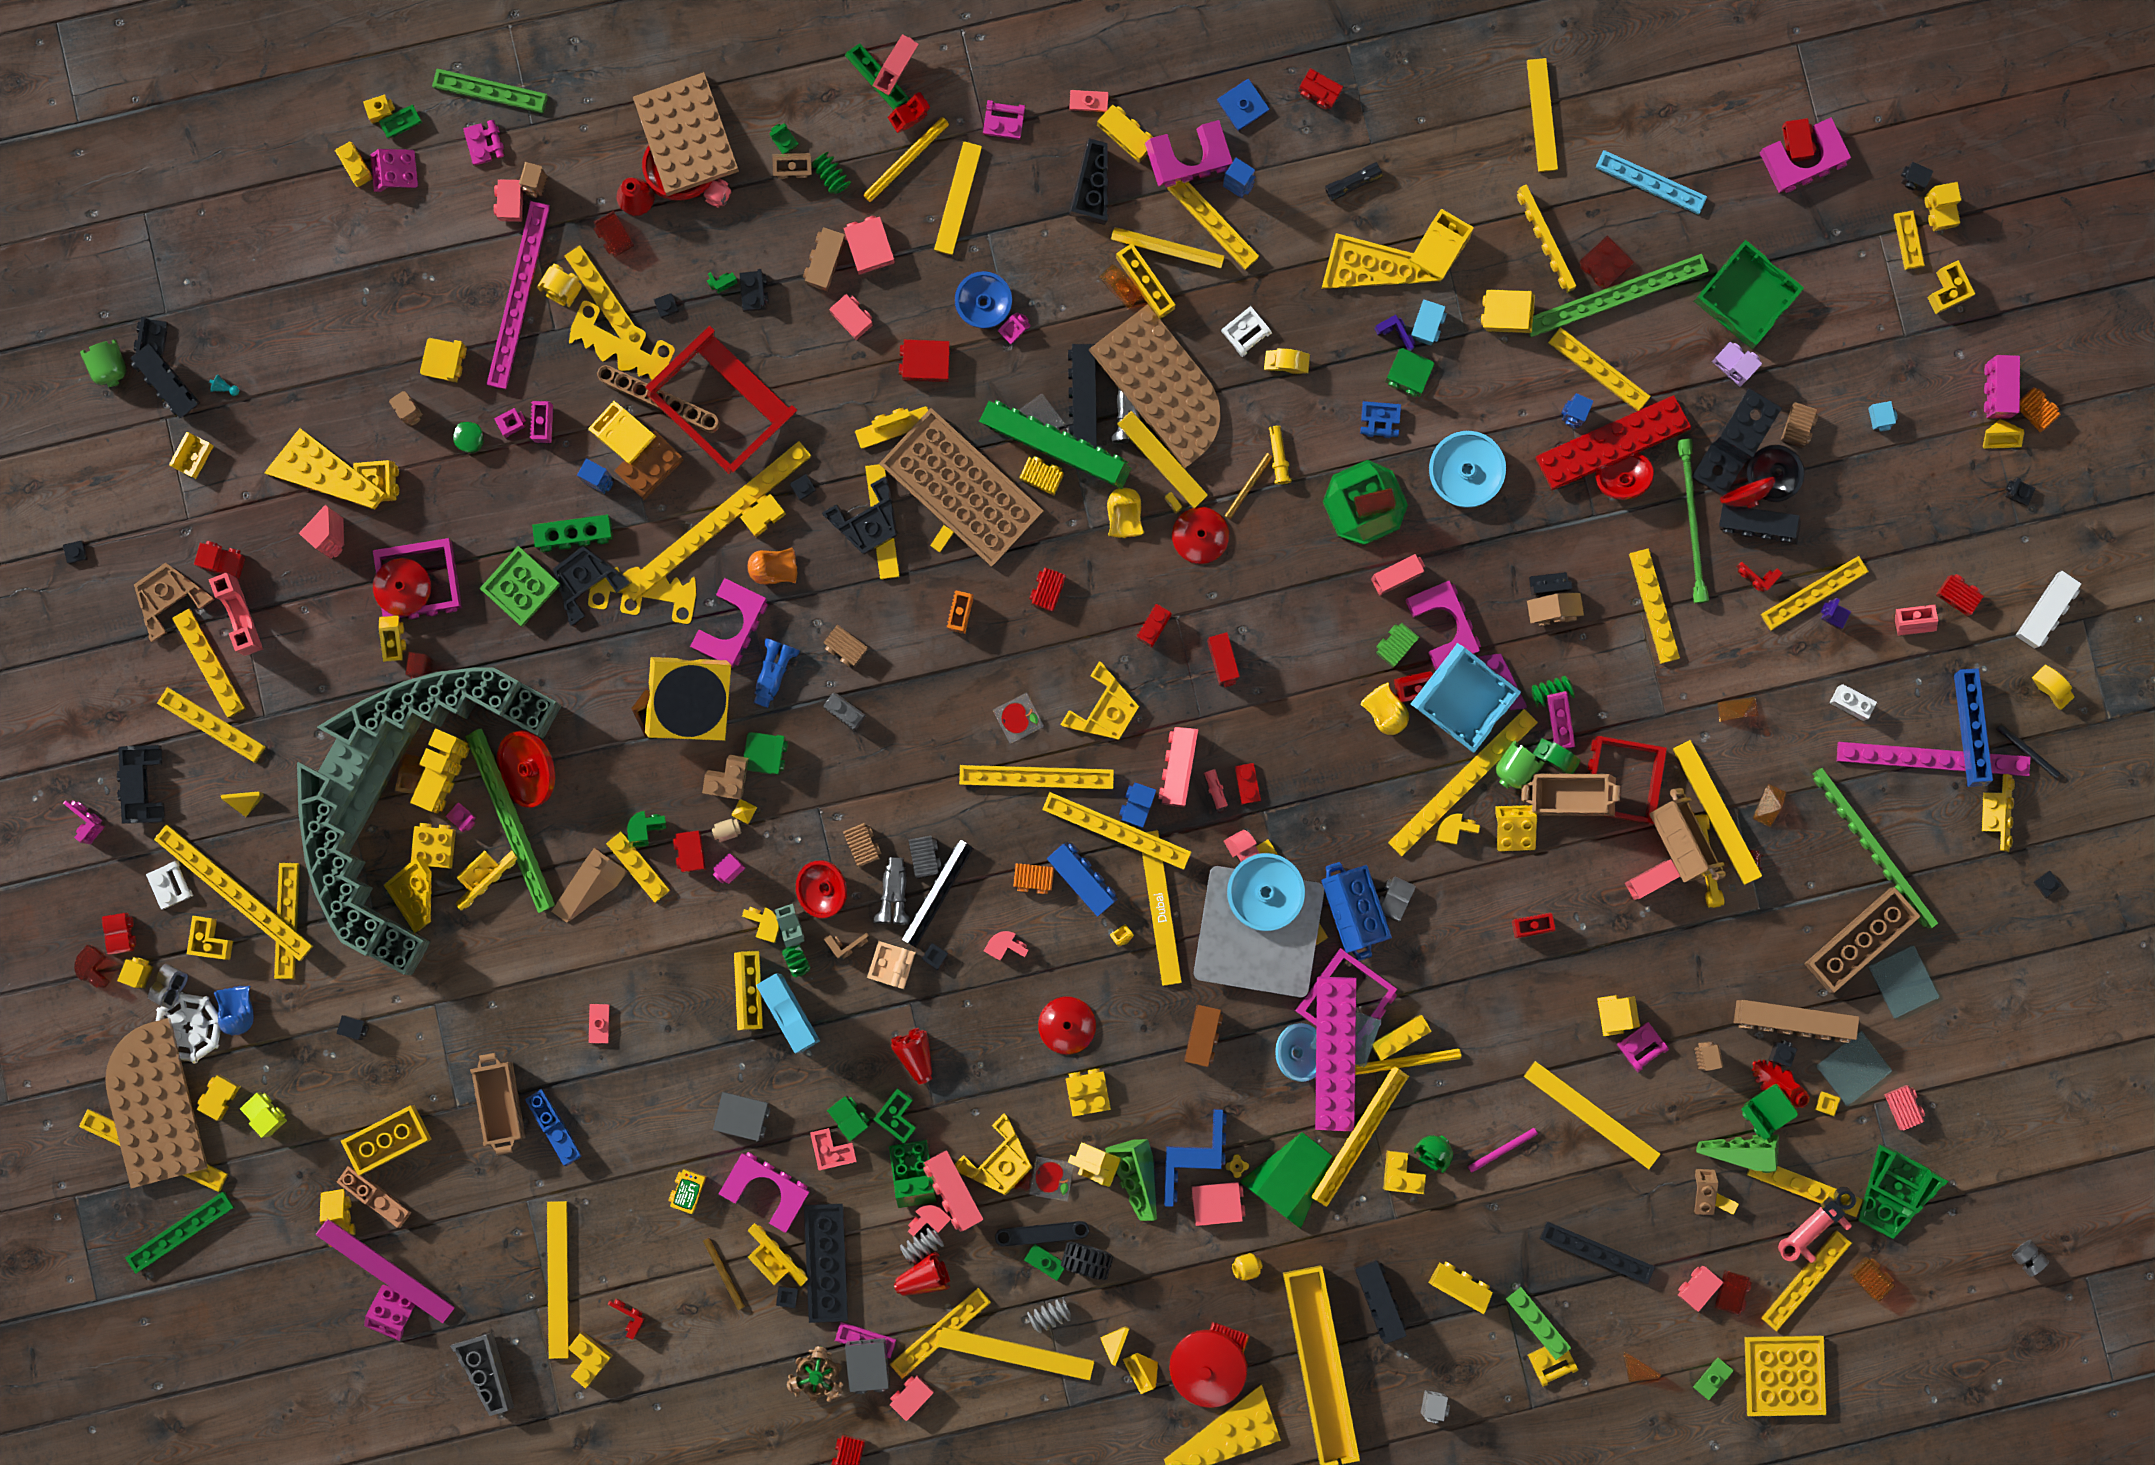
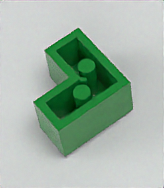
[873,1088,917,1143]
[827,1096,870,1142]

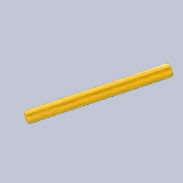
[864,117,949,202]
[1355,1049,1461,1075]

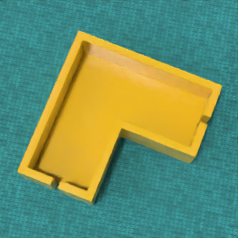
[410,729,470,814]

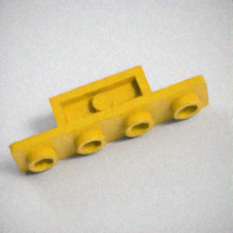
[855,406,928,449]
[1982,774,2015,852]
[456,851,517,910]
[748,1223,808,1286]

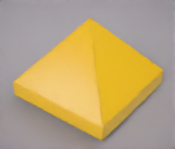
[731,799,757,824]
[1110,924,1134,947]

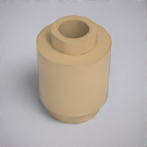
[712,818,742,842]

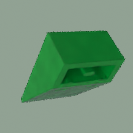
[889,1140,937,1208]

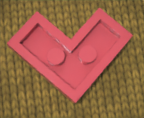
[810,1128,857,1170]

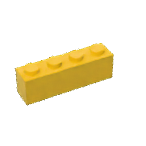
[1116,243,1175,319]
[734,951,763,1031]

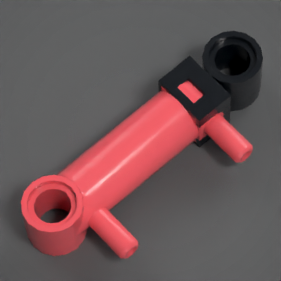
[1778,1187,1856,1263]

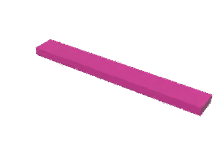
[316,1219,455,1324]

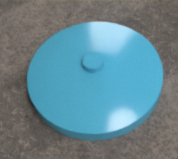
[1429,431,1506,508]
[1227,853,1305,931]

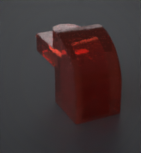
[74,945,110,988]

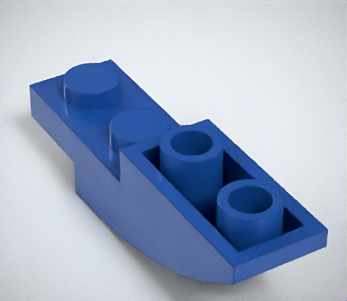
[525,1089,582,1167]

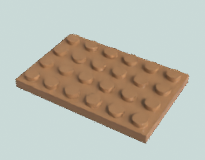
[633,72,739,196]

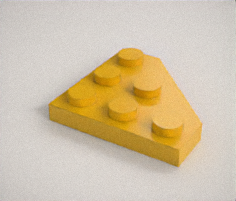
[384,856,431,933]

